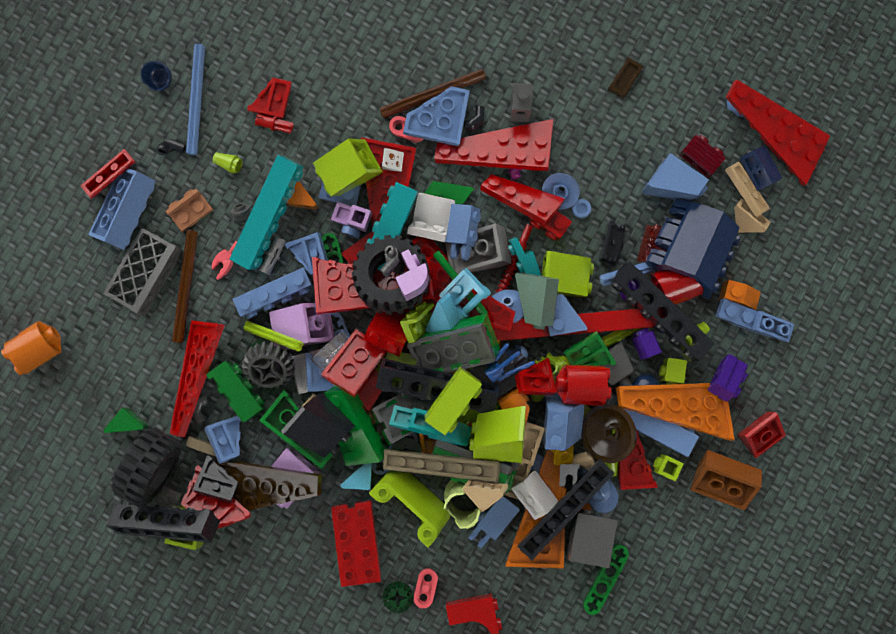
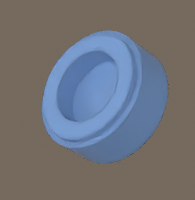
[572,199,591,219]
[341,225,361,239]

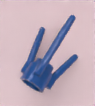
[484,343,535,383]

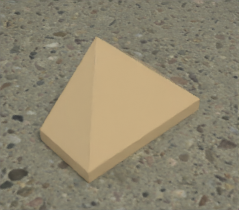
[734,198,771,233]
[463,480,508,512]

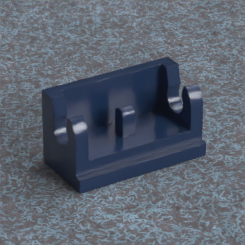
[740,145,783,191]

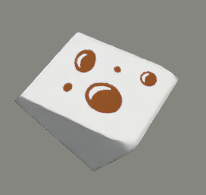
[382,148,404,172]

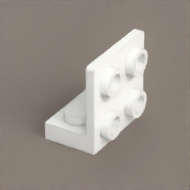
[407,193,455,242]

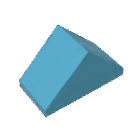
[425,293,460,333]
[340,463,372,490]

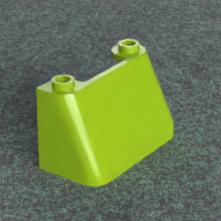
[369,470,450,548]

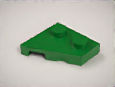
[424,181,474,205]
[564,331,617,366]

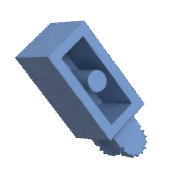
[445,204,481,261]
[468,496,520,548]

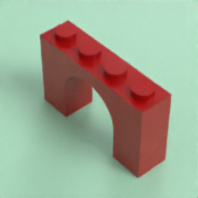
[446,593,502,634]

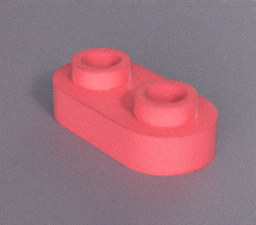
[389,116,424,142]
[414,568,438,608]

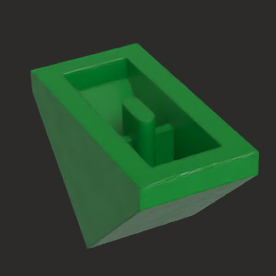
[104,408,149,433]

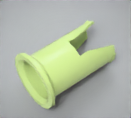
[443,480,482,529]

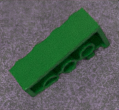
[325,385,387,466]
[259,390,333,470]

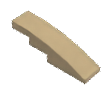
[505,422,545,500]

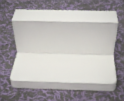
[511,471,558,520]

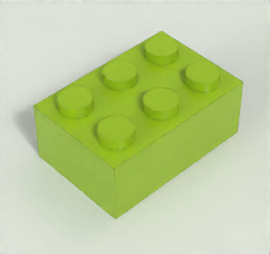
[425,366,482,435]

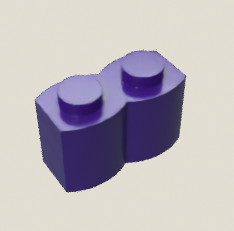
[631,328,662,360]

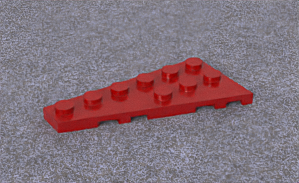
[726,80,830,186]
[361,137,416,235]

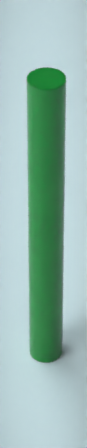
[433,251,488,315]

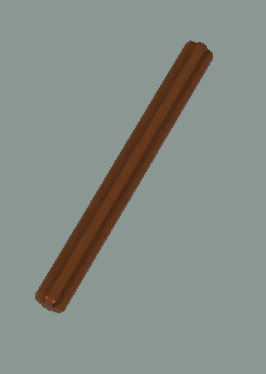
[380,69,486,118]
[172,230,198,343]

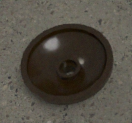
[581,404,637,464]

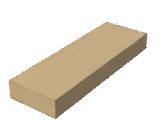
[725,162,770,217]

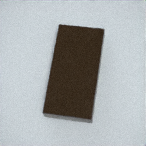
[607,57,644,99]

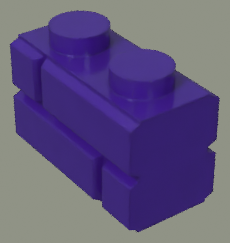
[708,354,748,402]

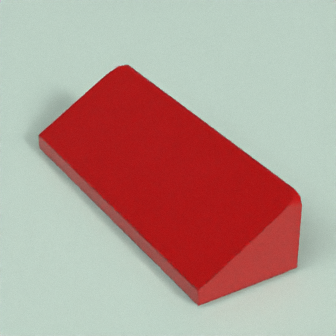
[80,149,135,199]

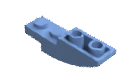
[715,299,794,342]

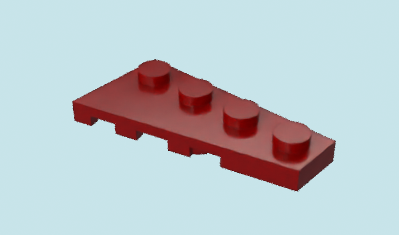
[480,174,565,226]

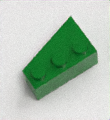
[206,361,265,423]

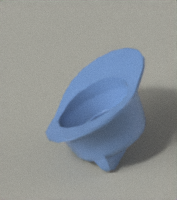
[588,479,618,513]

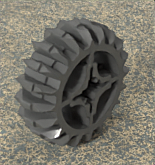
[242,341,295,391]

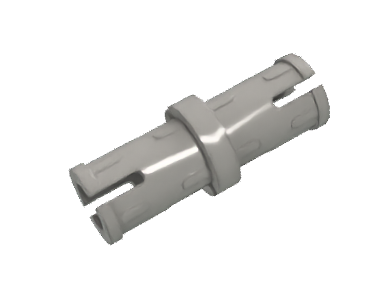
[259,236,286,275]

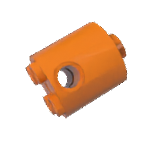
[1,321,62,375]

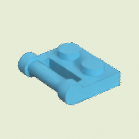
[439,268,491,320]

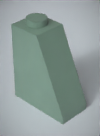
[515,273,559,329]

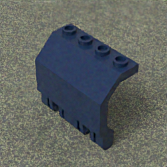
[645,199,741,299]

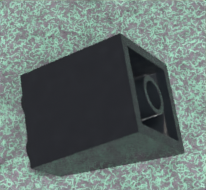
[281,393,355,458]

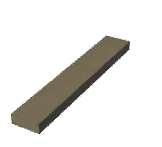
[383,449,500,483]

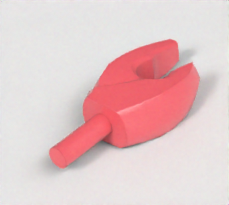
[212,241,237,280]

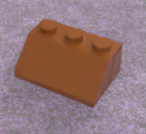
[690,450,762,511]

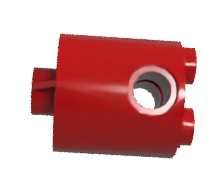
[650,270,704,305]
[555,365,611,406]

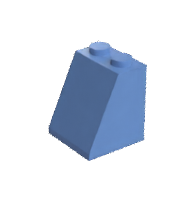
[642,153,709,202]
[543,398,585,450]

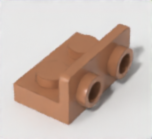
[165,189,213,232]

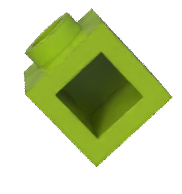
[659,358,687,385]
[653,454,684,481]

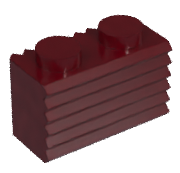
[679,134,726,178]

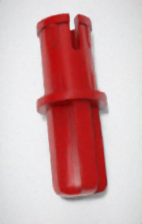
[255,113,294,133]

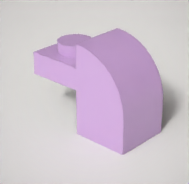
[331,202,373,232]
[396,249,429,301]

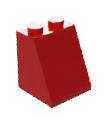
[363,308,412,357]

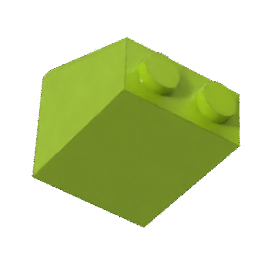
[313,138,383,196]
[542,251,594,298]
[470,406,526,463]

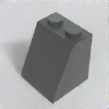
[565,509,618,568]

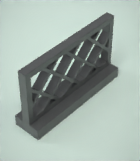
[103,228,183,317]

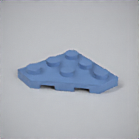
[403,86,470,146]

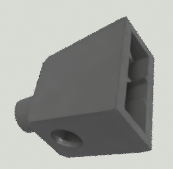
[510,83,533,123]
[599,343,634,386]

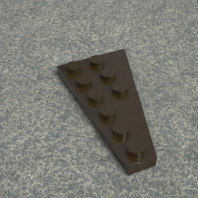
[217,460,322,511]

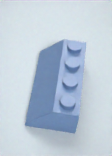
[88,169,156,250]

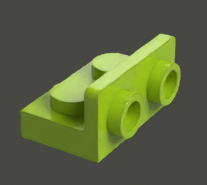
[400,302,434,343]

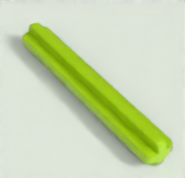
[243,321,304,352]

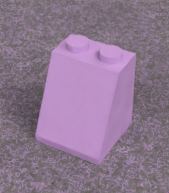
[269,303,335,349]
[271,447,320,509]

